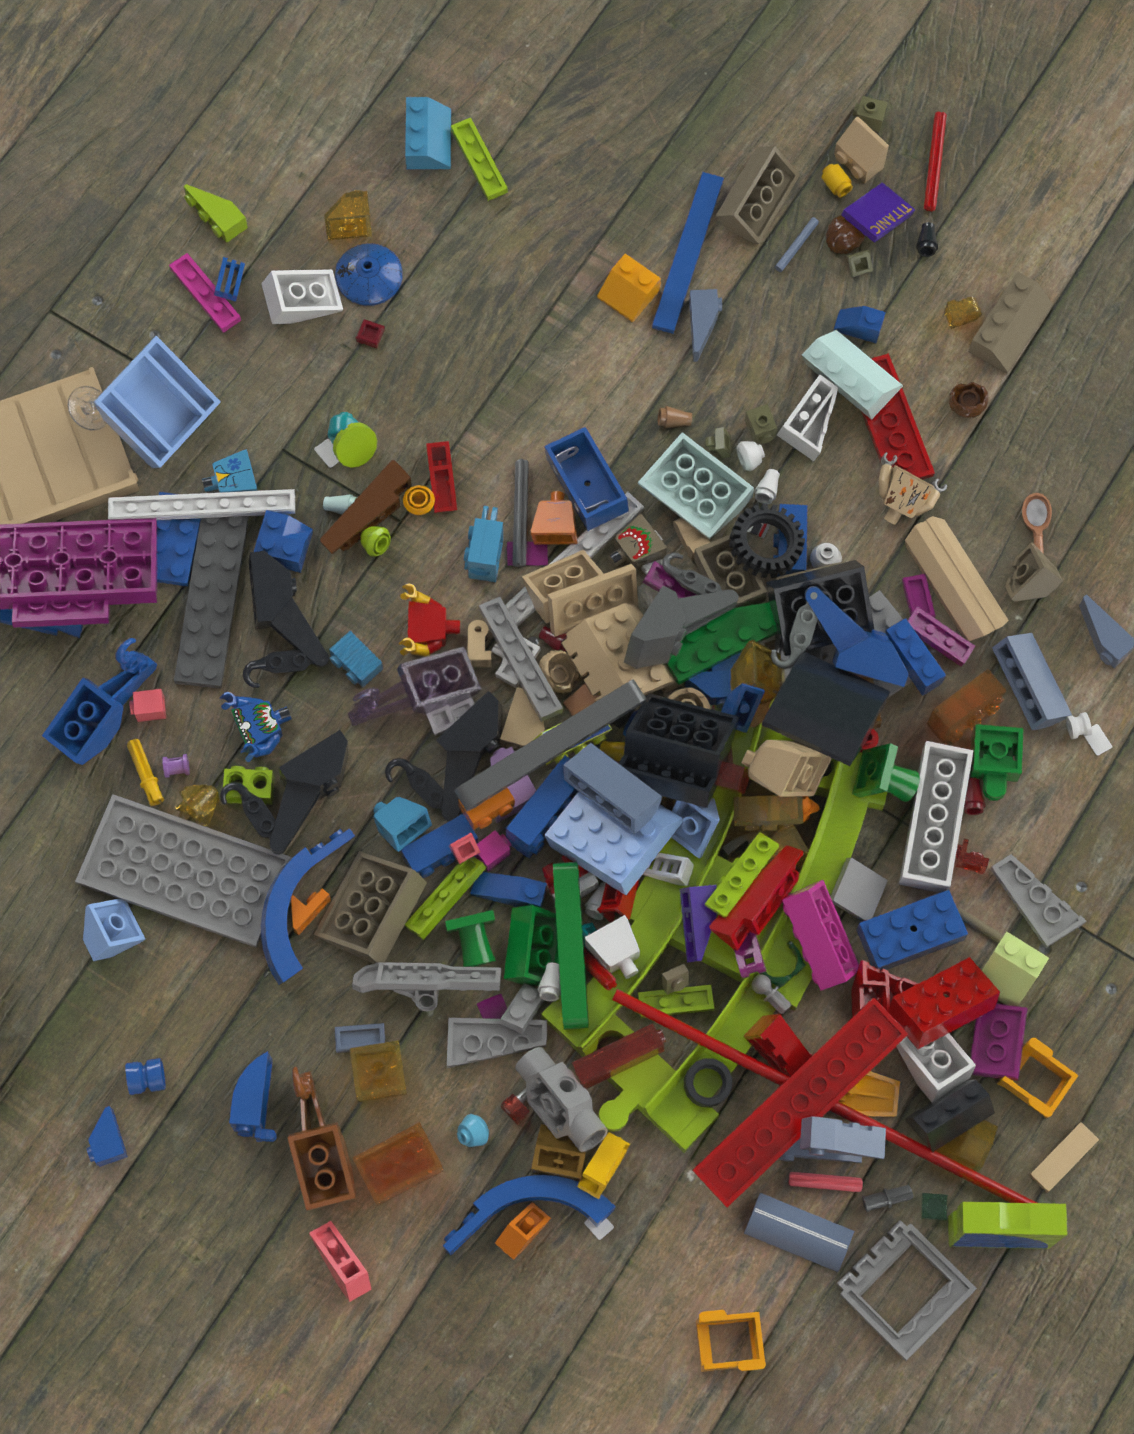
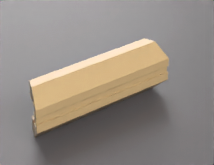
[905,516,1009,641]

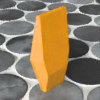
[839,1071,900,1117]

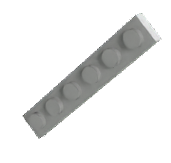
[479,597,563,722]

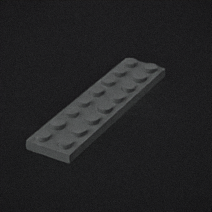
[174,516,250,689]

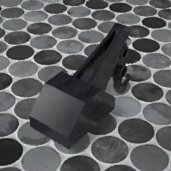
[243,551,329,688]
[385,691,502,821]
[220,730,349,854]

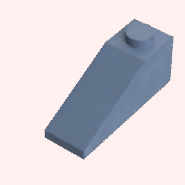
[689,289,722,362]
[1079,594,1134,668]

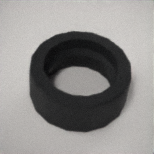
[684,1058,732,1108]

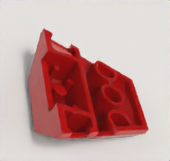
[851,960,919,1049]

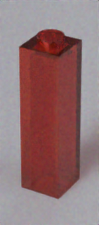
[572,1023,666,1089]

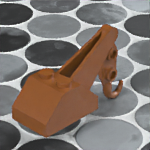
[287,1067,356,1211]

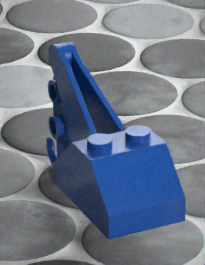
[42,638,157,765]

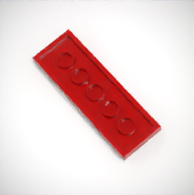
[861,353,935,480]

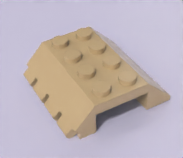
[562,603,684,701]

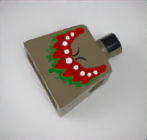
[608,514,667,569]

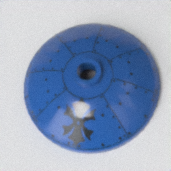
[335,243,403,306]

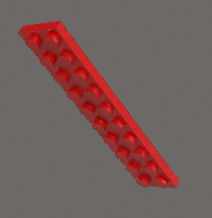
[692,997,908,1208]

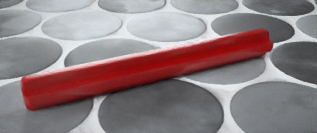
[924,111,947,212]

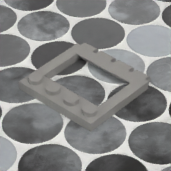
[836,1220,977,1361]

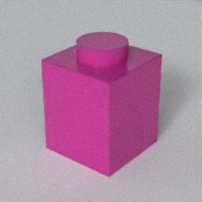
[475,830,511,872]

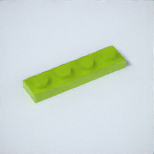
[451,117,508,201]
[405,857,487,940]

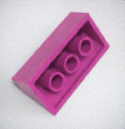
[783,879,859,991]

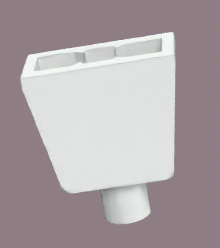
[585,915,640,979]

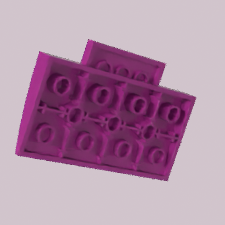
[0,518,157,628]

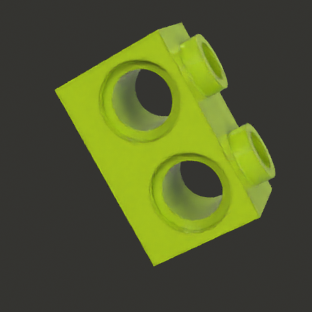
[223,766,275,805]

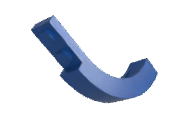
[261,828,355,985]
[443,1175,616,1256]

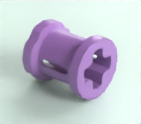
[163,754,190,778]

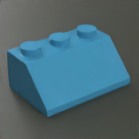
[405,97,451,169]

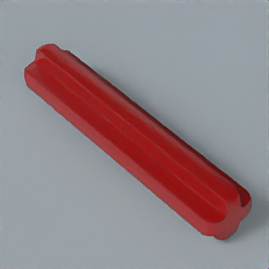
[584,947,617,991]

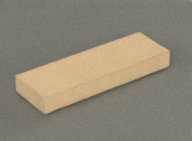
[1029,1122,1099,1193]

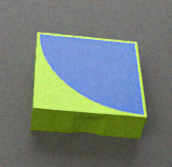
[948,1202,1067,1249]

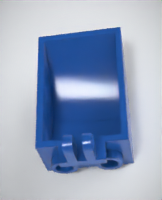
[229,1051,277,1142]

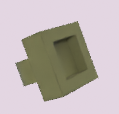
[705,427,731,458]

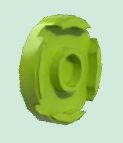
[333,422,377,468]

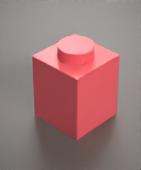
[129,689,166,722]

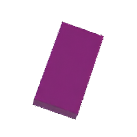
[902,574,936,618]

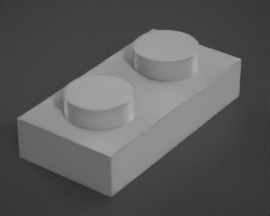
[501,983,544,1034]

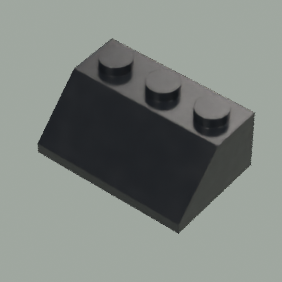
[905,1080,995,1152]

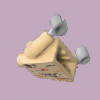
[879,452,947,525]

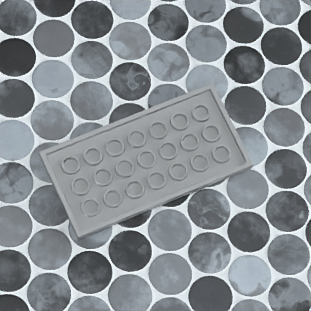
[75,794,292,948]

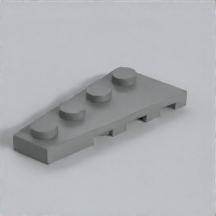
[990,854,1087,948]
[447,1018,547,1068]

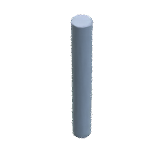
[775,217,819,272]

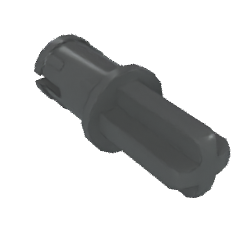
[862,1185,913,1212]

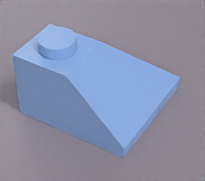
[671,798,720,858]
[83,899,145,961]

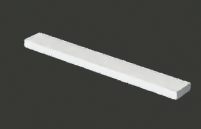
[108,489,295,520]
[505,492,644,627]

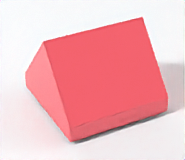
[449,833,480,864]

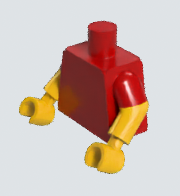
[399,583,460,657]

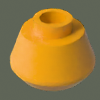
[403,485,435,516]

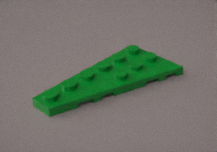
[665,602,778,685]

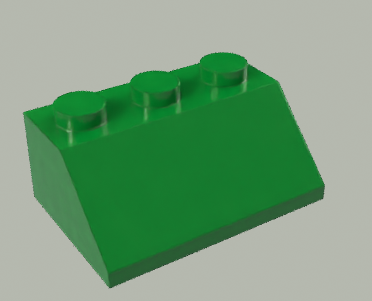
[504,905,559,987]

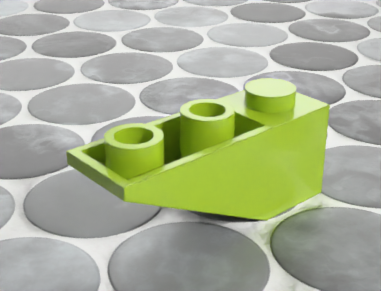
[184,184,248,243]

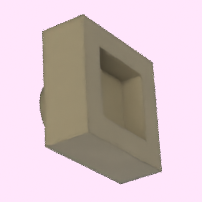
[662,964,689,995]

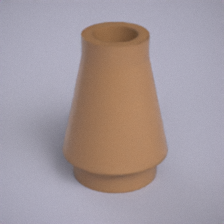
[657,406,692,429]

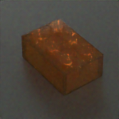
[927,669,1006,745]
[353,1122,444,1206]

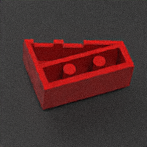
[744,1014,812,1076]

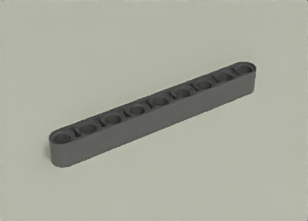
[454,679,647,811]

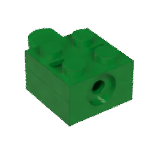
[970,724,1023,801]

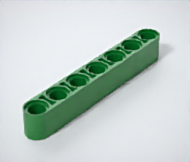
[553,862,589,1030]

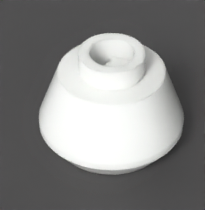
[736,441,765,472]
[810,543,842,568]

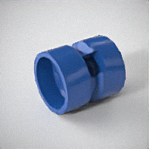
[125,1058,166,1095]

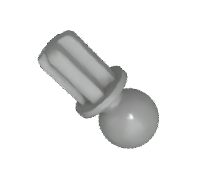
[752,974,791,1014]

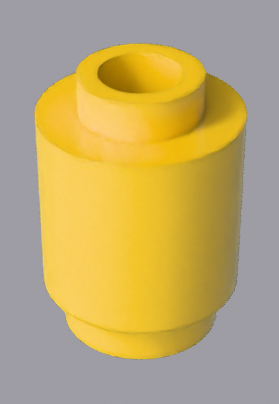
[821,164,853,198]

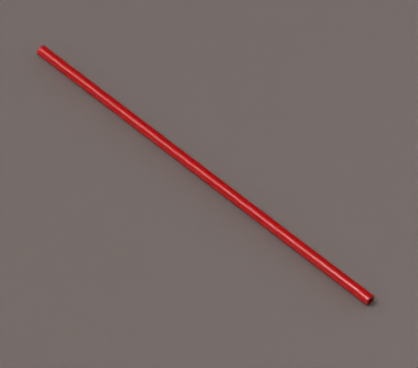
[612,989,1037,1203]

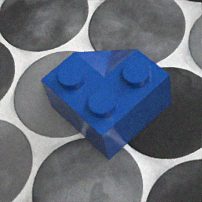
[254,510,313,573]

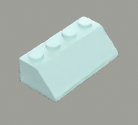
[802,330,903,420]

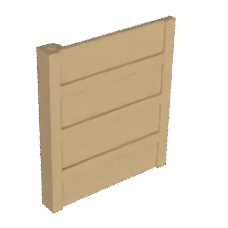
[0,367,140,524]

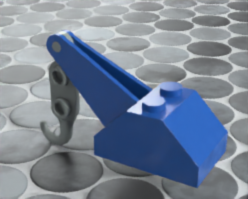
[771,586,909,687]

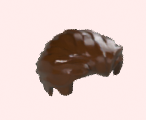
[826,215,866,254]
[949,382,988,418]

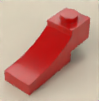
[426,441,457,513]

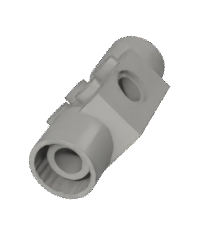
[515,1047,608,1152]

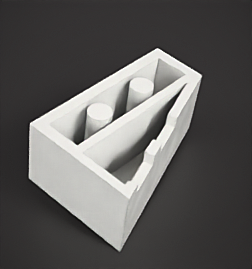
[777,375,838,461]

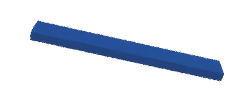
[652,172,724,334]

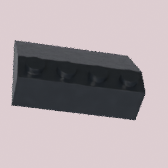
[766,560,874,656]

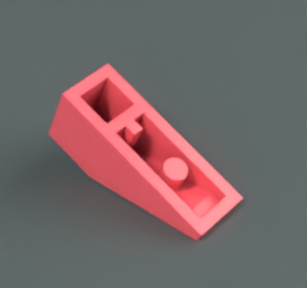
[309,1221,372,1302]

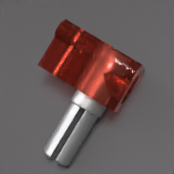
[500,1088,530,1125]

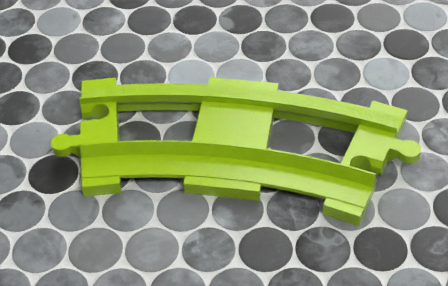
[541,698,887,1153]

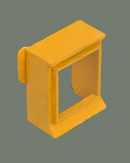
[997,1038,1078,1119]
[696,1310,766,1372]

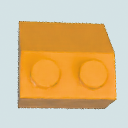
[597,254,661,322]

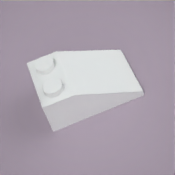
[262,270,343,324]
[896,1033,976,1103]

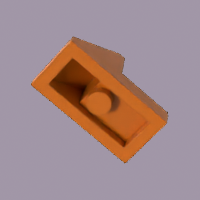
[291,888,331,936]

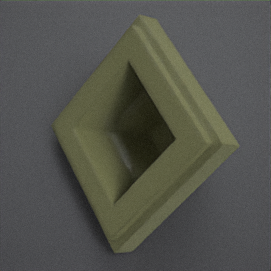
[848,250,873,277]

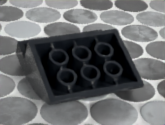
[762,652,891,766]
[619,693,740,808]

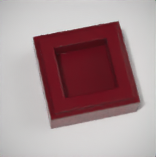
[355,319,385,349]

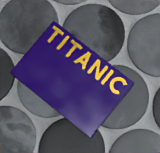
[841,182,915,243]

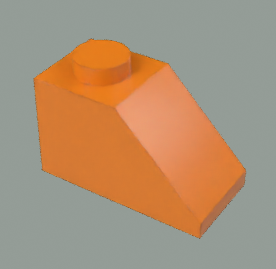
[495,1202,551,1260]

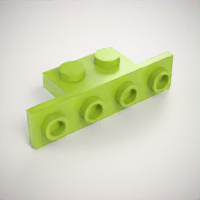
[705,832,779,918]

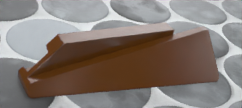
[320,460,412,554]

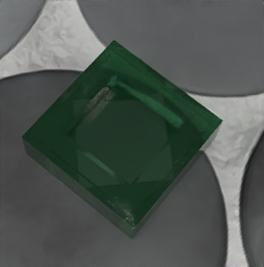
[921,1193,948,1221]

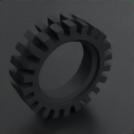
[729,504,805,578]

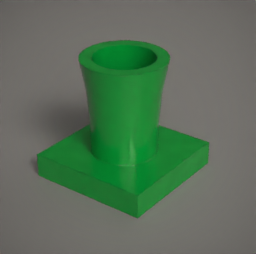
[852,743,920,802]
[445,910,496,967]

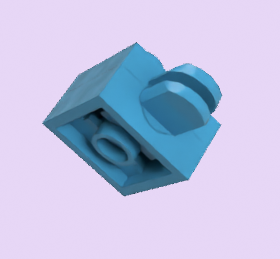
[464,506,504,582]

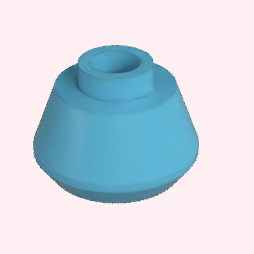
[457,1114,489,1147]

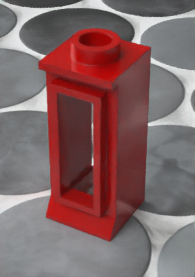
[597,878,640,922]

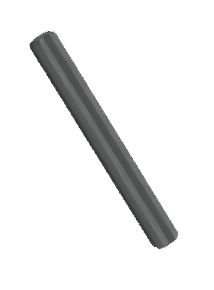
[513,459,529,568]

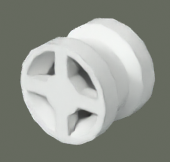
[1066,712,1092,739]

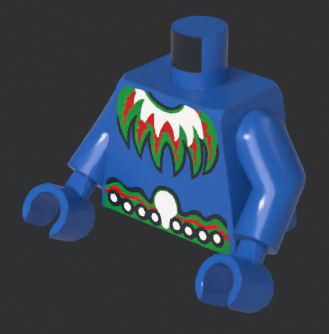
[219,692,292,762]

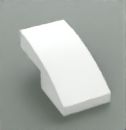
[426,697,475,736]

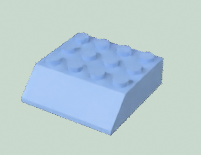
[94,336,221,468]
[545,792,684,895]

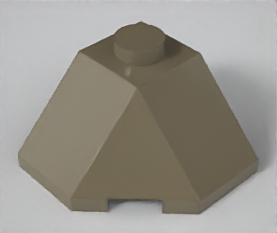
[1005,542,1063,601]

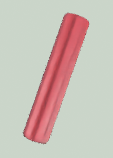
[788,1172,863,1192]

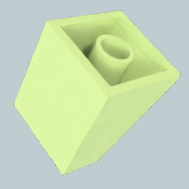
[982,932,1049,1006]

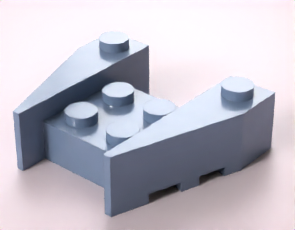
[779,1116,886,1163]

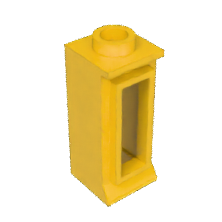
[577,1132,630,1199]

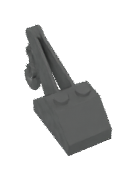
[624,553,739,669]

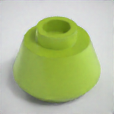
[361,526,391,557]

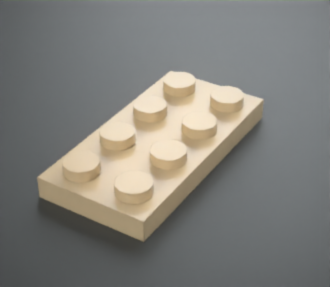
[547,564,638,636]

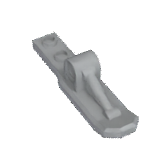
[352,962,501,1012]

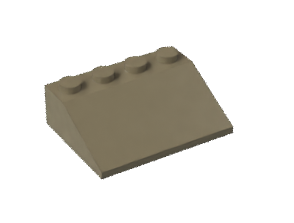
[314,851,427,964]

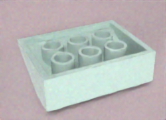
[638,432,754,540]

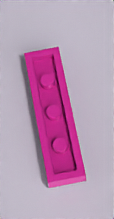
[169,253,241,333]

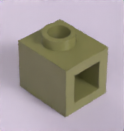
[852,96,888,132]
[744,404,777,444]

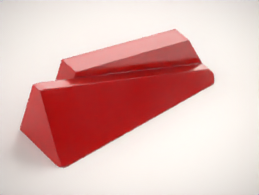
[709,845,804,951]

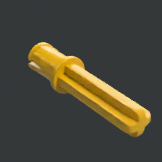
[127,739,164,806]

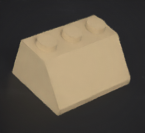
[522,550,603,624]

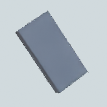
[335,1023,386,1053]

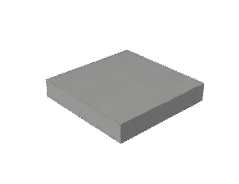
[830,858,888,922]

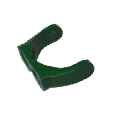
[758,941,806,989]

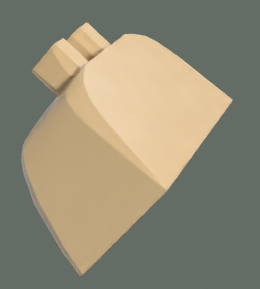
[741,740,832,797]

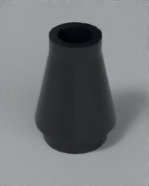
[916,222,938,257]

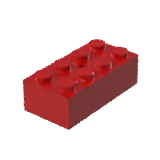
[888,957,1000,1049]

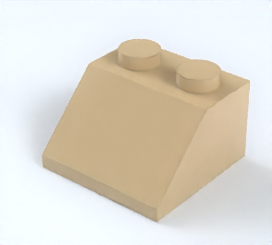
[834,117,889,184]

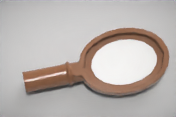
[1022,493,1052,554]

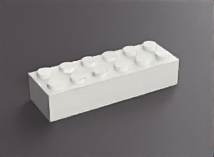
[899,741,973,893]

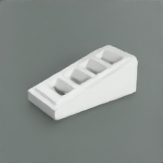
[642,853,694,886]

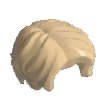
[539,650,580,693]

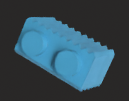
[329,631,383,687]

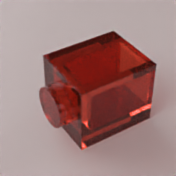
[715,761,749,794]

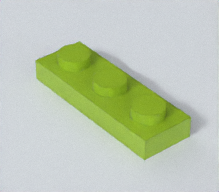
[638,985,714,1018]

